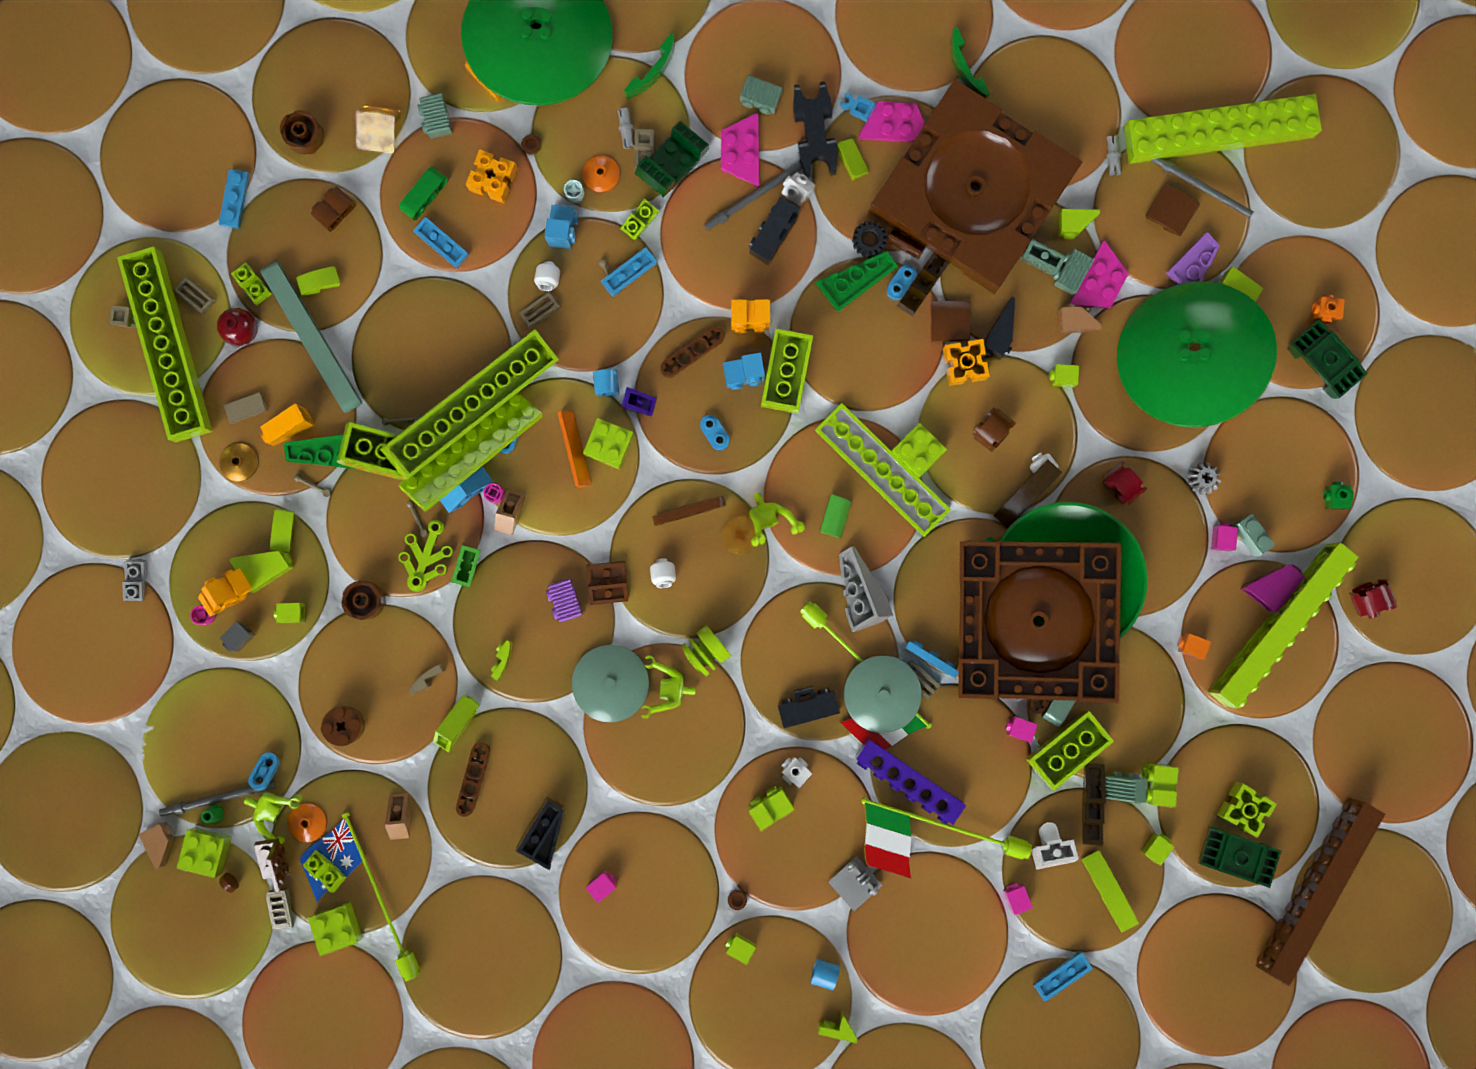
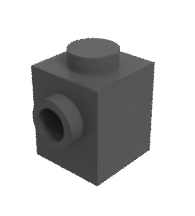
[220,621,255,652]

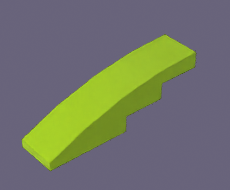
[1082,850,1139,933]

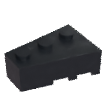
[749,196,800,266]
[516,797,564,871]

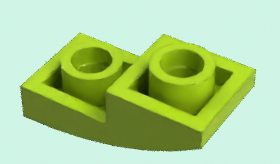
[620,199,660,240]
[231,262,272,306]
[296,266,340,296]
[270,509,295,552]
[491,640,513,681]
[303,850,347,892]

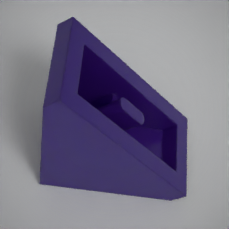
[622,387,657,416]

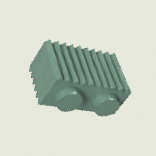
[739,75,783,115]
[417,93,452,139]
[1020,239,1066,277]
[1053,249,1094,296]
[1232,514,1275,556]
[1105,772,1147,803]

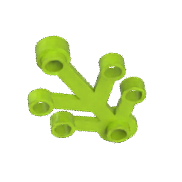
[398,520,454,592]

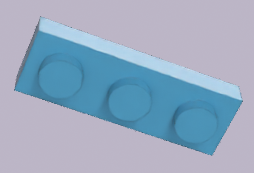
[219,169,250,229]
[413,217,469,269]
[601,247,658,297]
[904,640,959,678]
[1033,951,1093,1002]

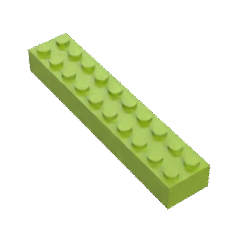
[1123,94,1322,164]
[117,246,213,443]
[380,329,559,480]
[1208,542,1359,709]

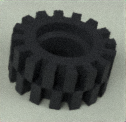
[852,220,887,258]

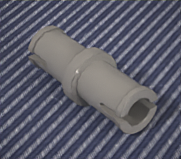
[617,108,635,149]
[1106,135,1122,176]

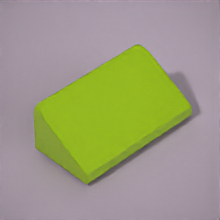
[837,139,869,180]

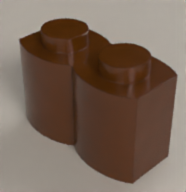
[310,186,356,232]

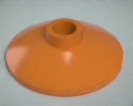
[582,155,620,193]
[288,803,327,842]

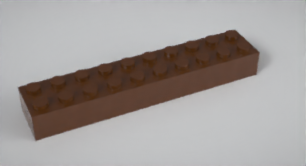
[1256,798,1386,987]

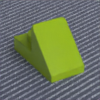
[817,1011,858,1043]

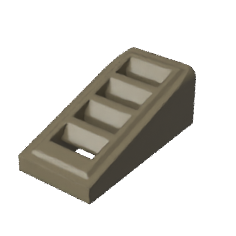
[266,888,293,930]

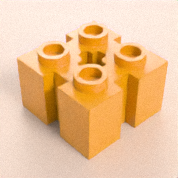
[466,149,518,204]
[731,300,770,333]
[942,339,990,386]
[198,568,252,617]

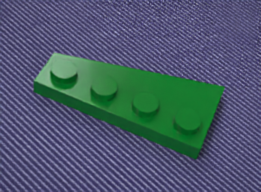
[815,251,898,313]
[283,435,360,470]

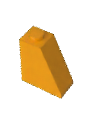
[260,403,315,446]

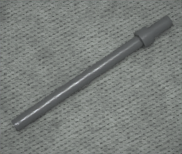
[1151,158,1254,218]
[704,163,802,231]
[159,780,276,817]

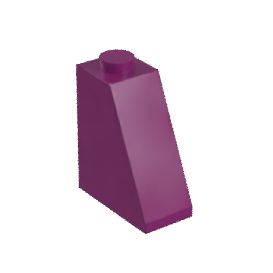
[1240,564,1305,613]

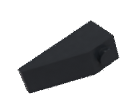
[984,297,1015,360]

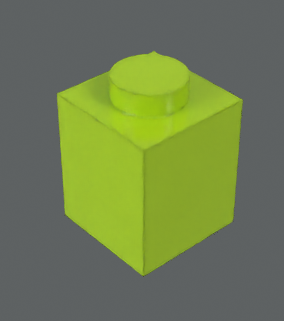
[1049,364,1079,388]
[274,603,305,623]
[1140,833,1174,866]
[725,933,756,965]

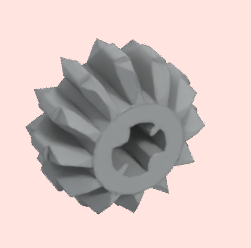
[1188,462,1222,495]

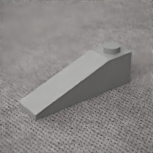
[839,546,893,632]

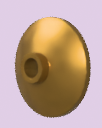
[219,443,258,481]

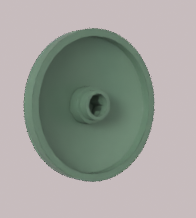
[572,645,649,722]
[844,655,922,733]

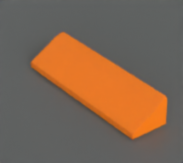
[558,411,591,488]

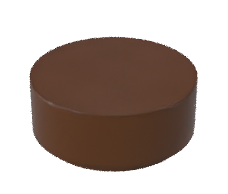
[521,135,541,155]
[219,873,239,893]
[728,890,747,910]

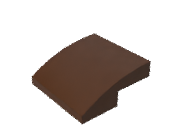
[1146,184,1200,237]
[930,301,970,341]
[586,561,629,605]

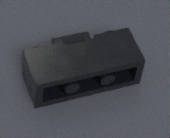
[777,686,840,728]

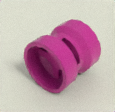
[483,483,505,504]
[190,606,216,625]

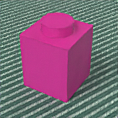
[1211,523,1238,551]
[1005,716,1038,743]
[586,870,617,903]
[1003,882,1033,915]

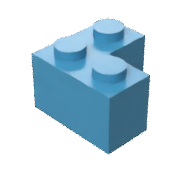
[545,205,578,249]
[723,353,765,390]
[440,466,493,513]

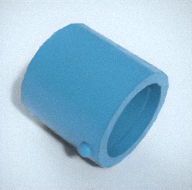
[593,369,620,396]
[810,959,840,990]

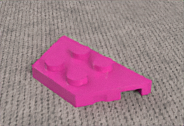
[859,101,925,142]
[721,114,759,187]
[1069,241,1129,308]

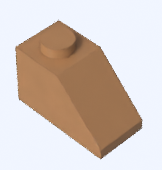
[1058,304,1101,334]
[494,489,525,535]
[385,793,411,840]
[138,821,175,870]

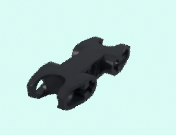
[793,82,837,178]

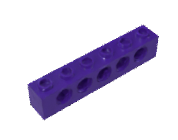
[855,738,966,825]

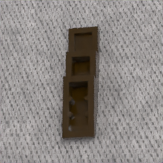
[897,252,950,317]
[993,459,1062,529]
[1082,763,1106,846]

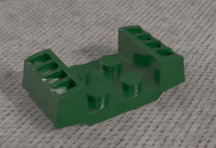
[634,121,709,198]
[1288,320,1368,399]
[1198,826,1282,888]

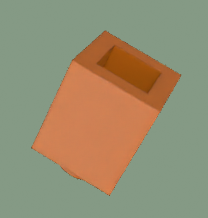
[1177,633,1211,660]

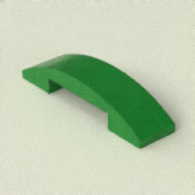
[950,27,990,99]
[624,33,675,99]

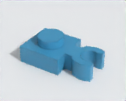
[840,93,876,122]

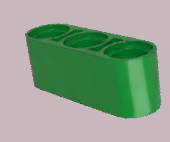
[398,166,448,221]

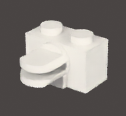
[1031,822,1079,870]

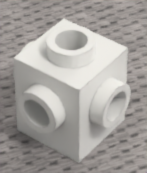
[782,172,815,206]
[781,757,812,788]

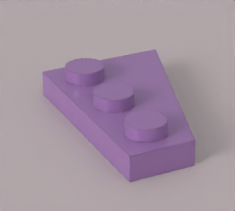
[1166,232,1220,285]

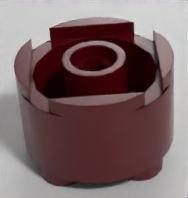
[1102,461,1147,505]
[1349,579,1397,619]

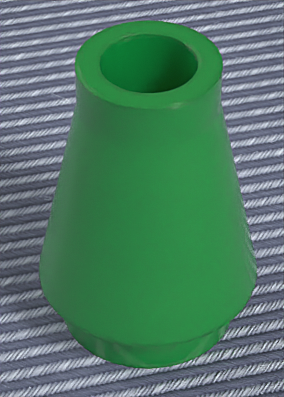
[201,804,224,824]

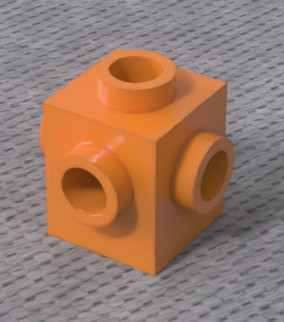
[1312,295,1345,324]

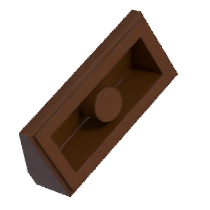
[887,230,925,260]

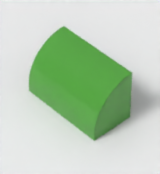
[819,494,852,539]
[450,545,481,587]

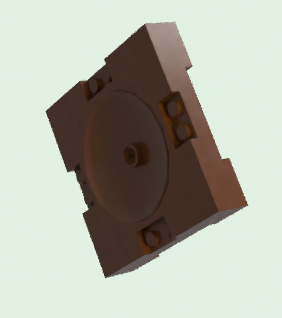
[869,79,1083,294]
[958,541,1121,703]

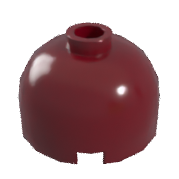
[217,308,258,346]

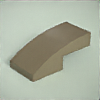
[634,129,654,170]
[109,305,137,329]
[408,664,445,695]

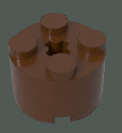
[280,110,324,155]
[973,407,1016,453]
[341,581,386,620]
[321,706,364,746]

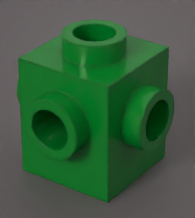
[1323,482,1354,510]

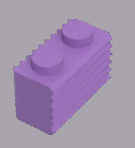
[546,578,583,622]

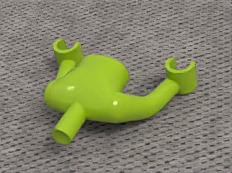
[749,492,805,546]
[641,656,696,718]
[244,792,303,844]

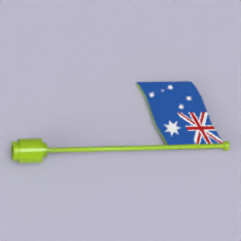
[300,812,420,982]

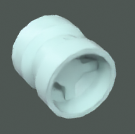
[564,180,584,204]

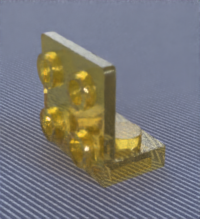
[356,106,400,153]

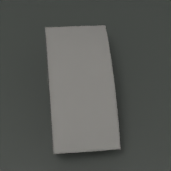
[122,560,146,601]

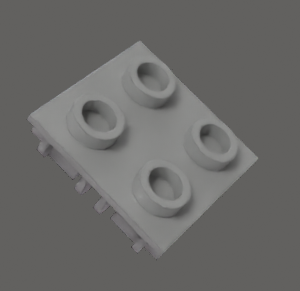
[828,856,883,911]

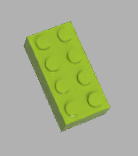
[761,329,813,414]
[1025,710,1114,791]

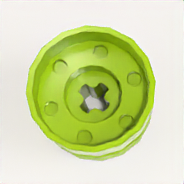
[681,625,732,677]

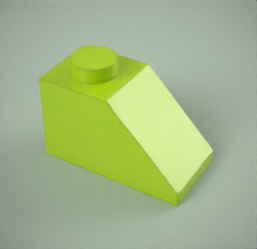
[1058,209,1100,239]

